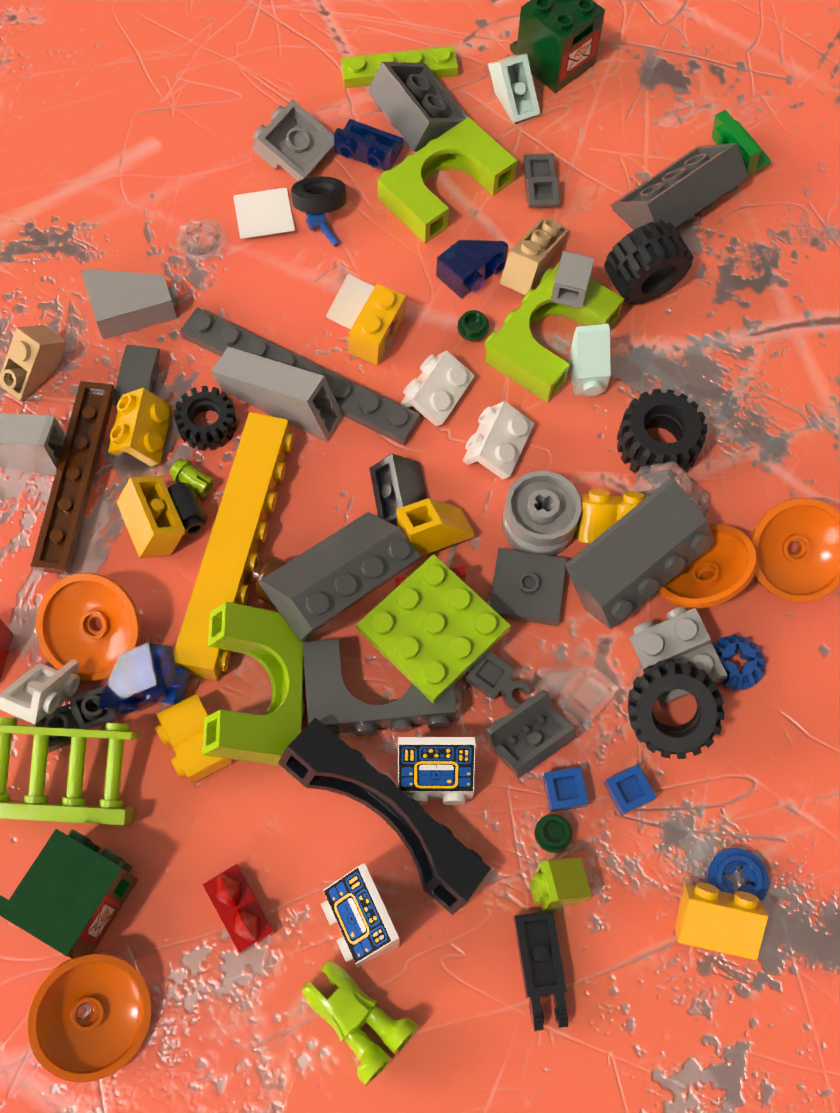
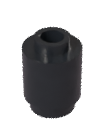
[167,482,208,535]

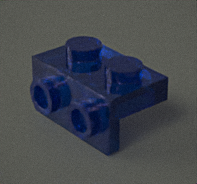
[334,119,404,171]

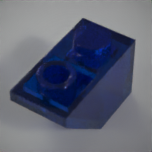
[436,240,508,299]
[98,642,180,714]

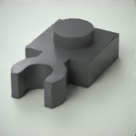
[463,651,531,710]

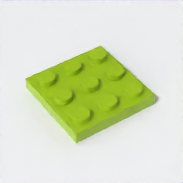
[356,554,511,704]

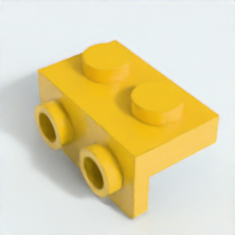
[108,388,173,467]

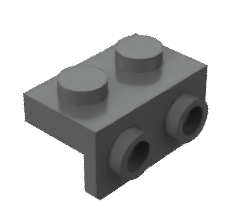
[486,690,577,779]

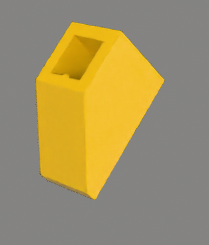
[396,498,474,556]

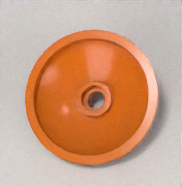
[750,498,840,602]
[657,523,757,608]
[36,573,141,681]
[26,953,151,1082]

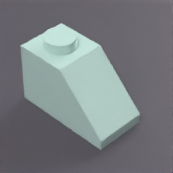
[488,54,540,123]
[568,324,611,396]

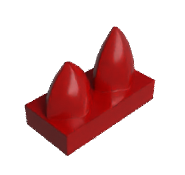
[203,864,275,954]

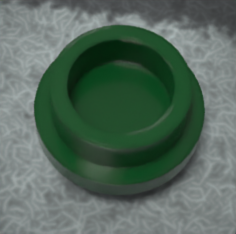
[457,310,489,341]
[534,814,572,853]

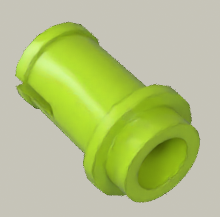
[169,458,215,498]

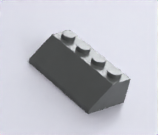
[611,143,749,230]
[565,478,715,629]
[258,512,421,641]

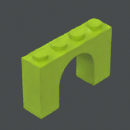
[377,117,517,244]
[484,262,624,403]
[202,601,306,766]

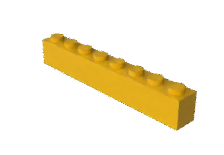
[171,412,294,681]

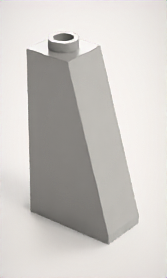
[211,346,344,442]
[0,413,65,477]

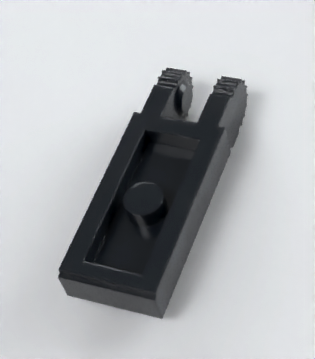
[513,911,568,1031]

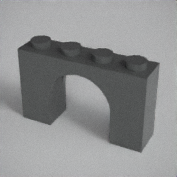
[302,639,457,737]

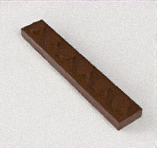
[31,381,116,575]

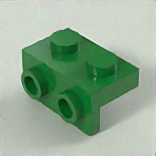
[712,109,771,177]

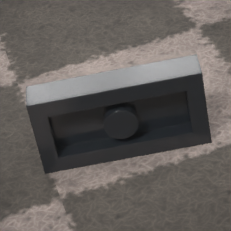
[369,453,428,526]

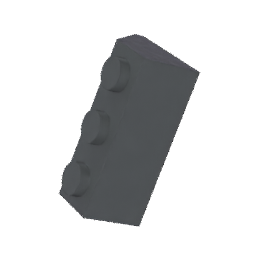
[368,62,468,151]

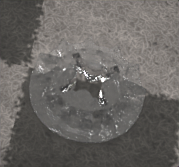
[176,216,226,261]

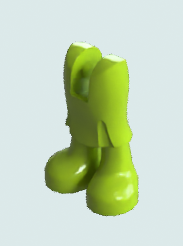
[301,960,419,1086]

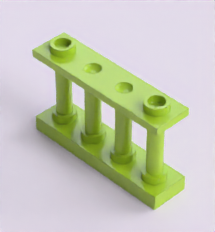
[0,717,140,825]

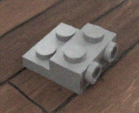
[252,99,339,181]
[629,606,727,707]

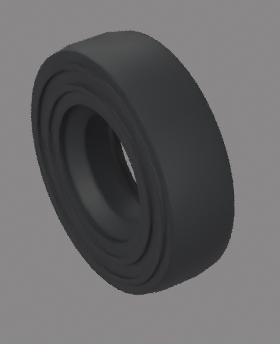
[291,176,346,214]

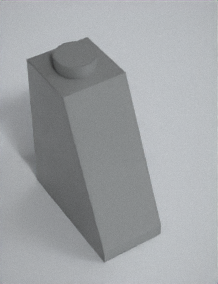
[81,269,179,339]

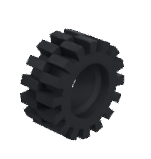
[174,386,237,451]

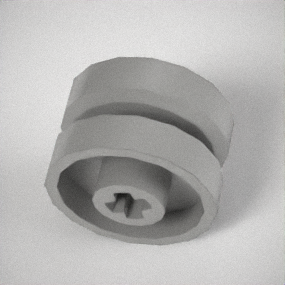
[502,471,582,556]

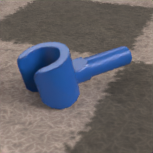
[306,213,340,247]

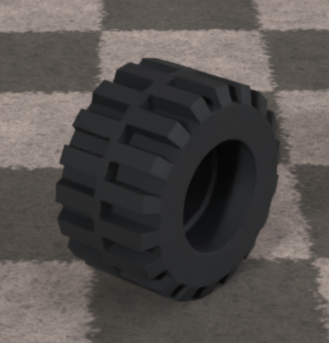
[604,220,693,305]
[617,389,708,481]
[628,659,725,759]

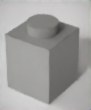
[551,251,594,309]

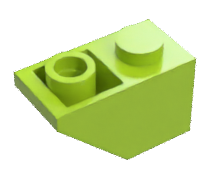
[529,858,592,912]

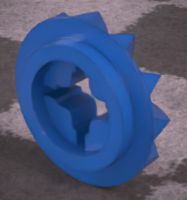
[713,633,767,690]
[706,848,769,901]

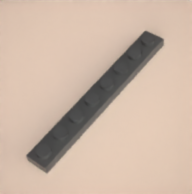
[180,307,420,446]

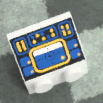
[398,737,475,805]
[320,863,399,968]

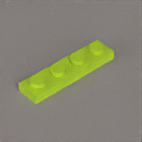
[341,46,458,88]

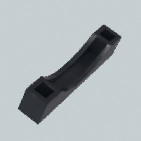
[278,717,491,915]

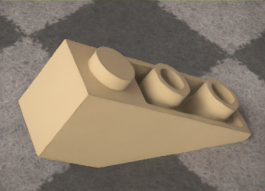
[500,218,569,295]

